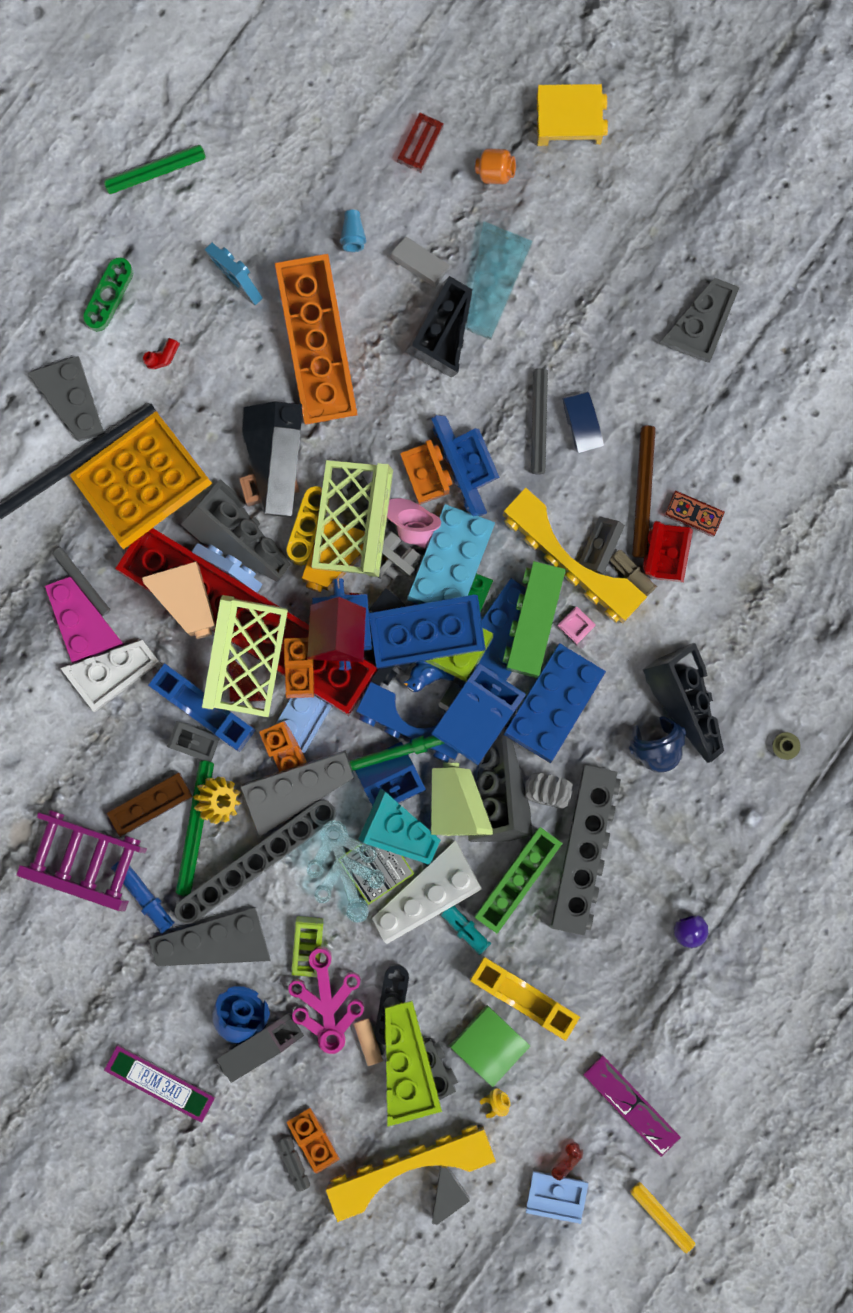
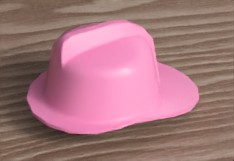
[387,498,441,548]

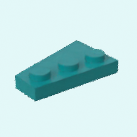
[358,789,441,865]

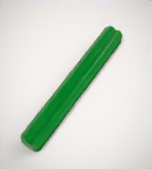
[104,144,206,194]

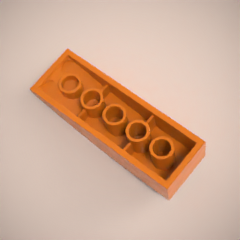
[275,254,358,425]

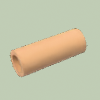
[353,1018,383,1066]

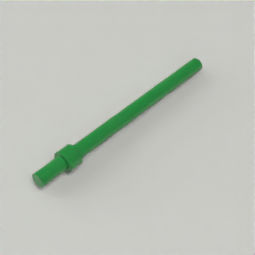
[350,736,445,771]

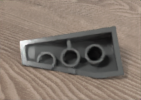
[181,479,291,582]
[468,724,533,842]

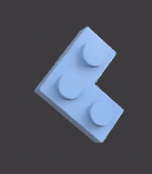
[192,543,263,593]

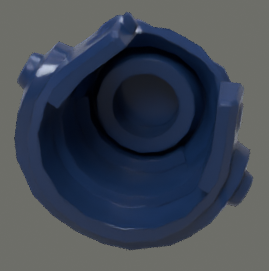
[628,716,686,773]

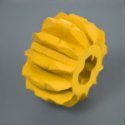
[193,777,242,824]

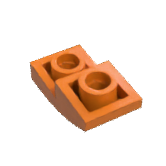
[284,638,314,698]
[259,721,307,772]
[286,1108,340,1174]

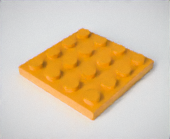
[70,411,212,549]

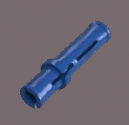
[111,861,175,934]

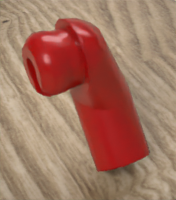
[143,338,180,370]

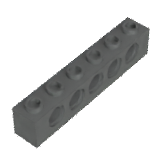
[551,765,621,936]

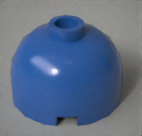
[212,986,270,1044]

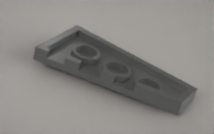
[149,908,271,966]

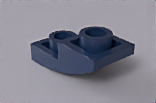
[562,391,604,453]

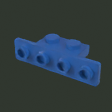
[431,415,500,516]

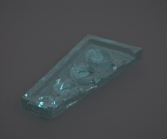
[467,221,533,340]

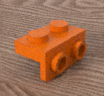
[400,439,453,505]

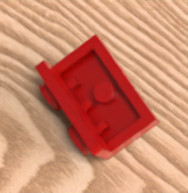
[643,521,693,583]

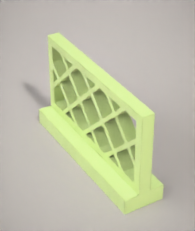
[312,460,393,577]
[202,595,288,717]

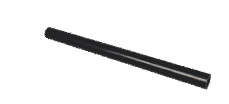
[0,403,158,519]

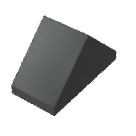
[167,721,220,762]
[432,1165,470,1225]

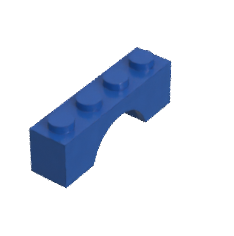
[148,663,256,752]
[356,682,459,763]

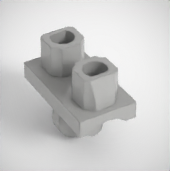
[378,531,421,580]

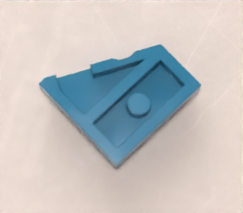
[205,242,263,306]

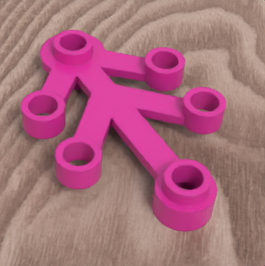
[288,946,364,1054]

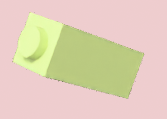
[431,763,493,836]

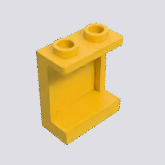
[537,84,608,146]

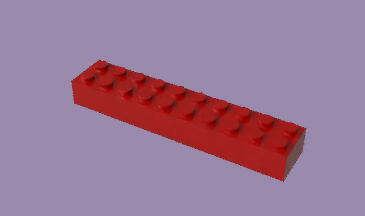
[115,528,378,716]

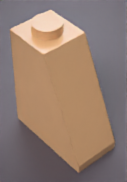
[142,562,216,639]

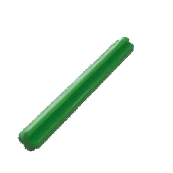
[176,760,214,896]

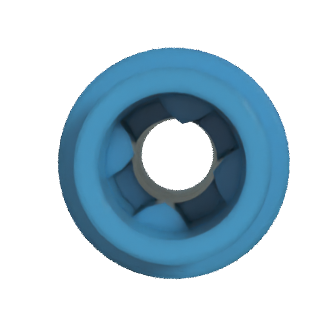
[340,210,367,252]

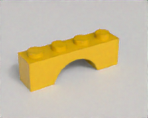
[469,956,580,1041]

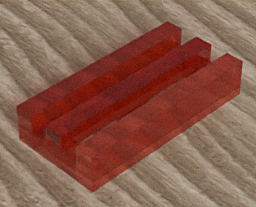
[397,113,444,173]

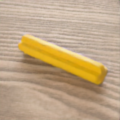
[630,1182,695,1253]

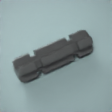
[277,1136,310,1192]

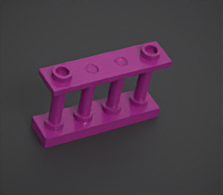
[16,810,147,911]

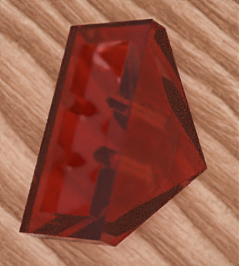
[228,660,266,703]

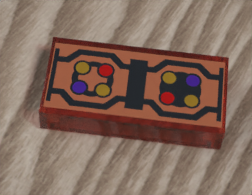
[664,490,725,538]

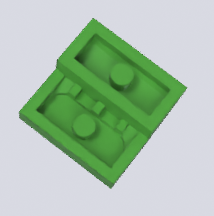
[449,1005,530,1087]

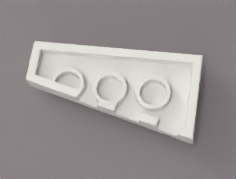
[372,841,482,944]

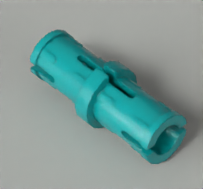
[441,905,492,956]

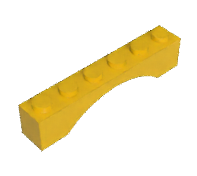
[503,487,647,624]
[326,1124,496,1222]

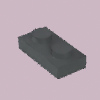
[579,516,625,574]

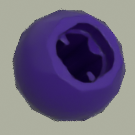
[674,915,708,949]

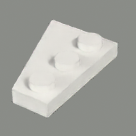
[60,640,160,712]

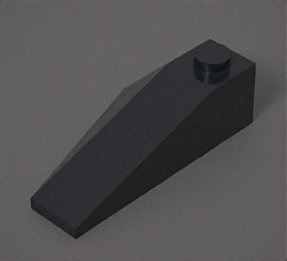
[241,401,302,518]
[643,643,724,763]

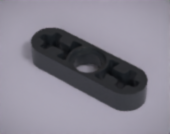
[375,964,409,1046]

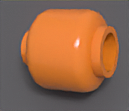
[475,148,516,185]

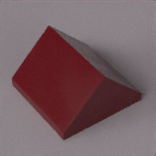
[307,597,366,662]

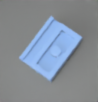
[275,696,332,753]
[525,1171,589,1224]

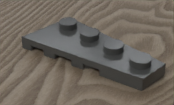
[241,750,355,837]

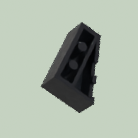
[406,276,473,378]

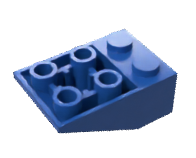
[432,664,526,765]

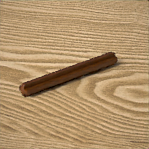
[632,425,656,558]

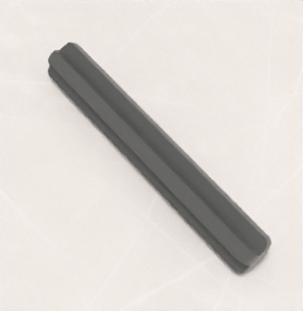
[531,368,548,475]

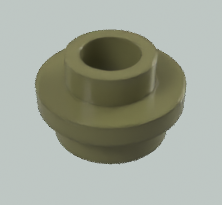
[772,732,800,760]

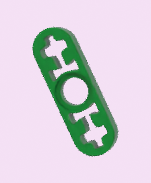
[83,258,133,332]

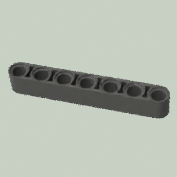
[175,800,336,924]

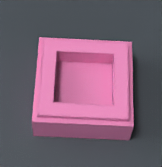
[557,606,596,645]

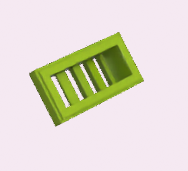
[291,916,324,977]

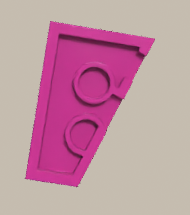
[45,577,125,663]

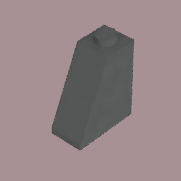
[217,1012,304,1083]

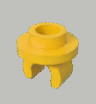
[479,1088,510,1118]

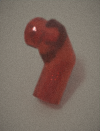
[551,1142,583,1180]

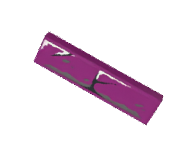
[583,1055,681,1157]

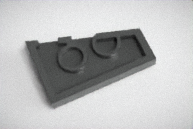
[660,278,740,363]
[28,356,105,442]

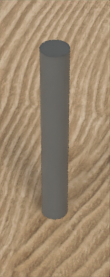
[52,547,111,616]

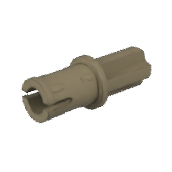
[610,550,657,596]

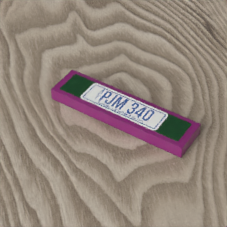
[104,1045,216,1123]

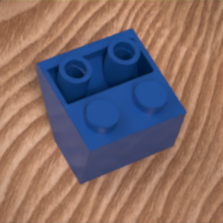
[355,741,426,807]

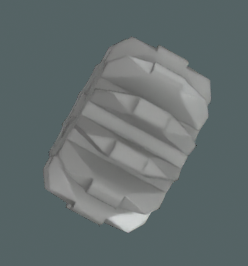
[525,773,573,808]

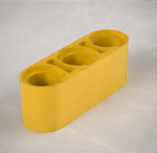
[287,486,329,566]

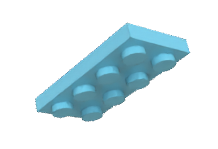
[407,504,495,604]

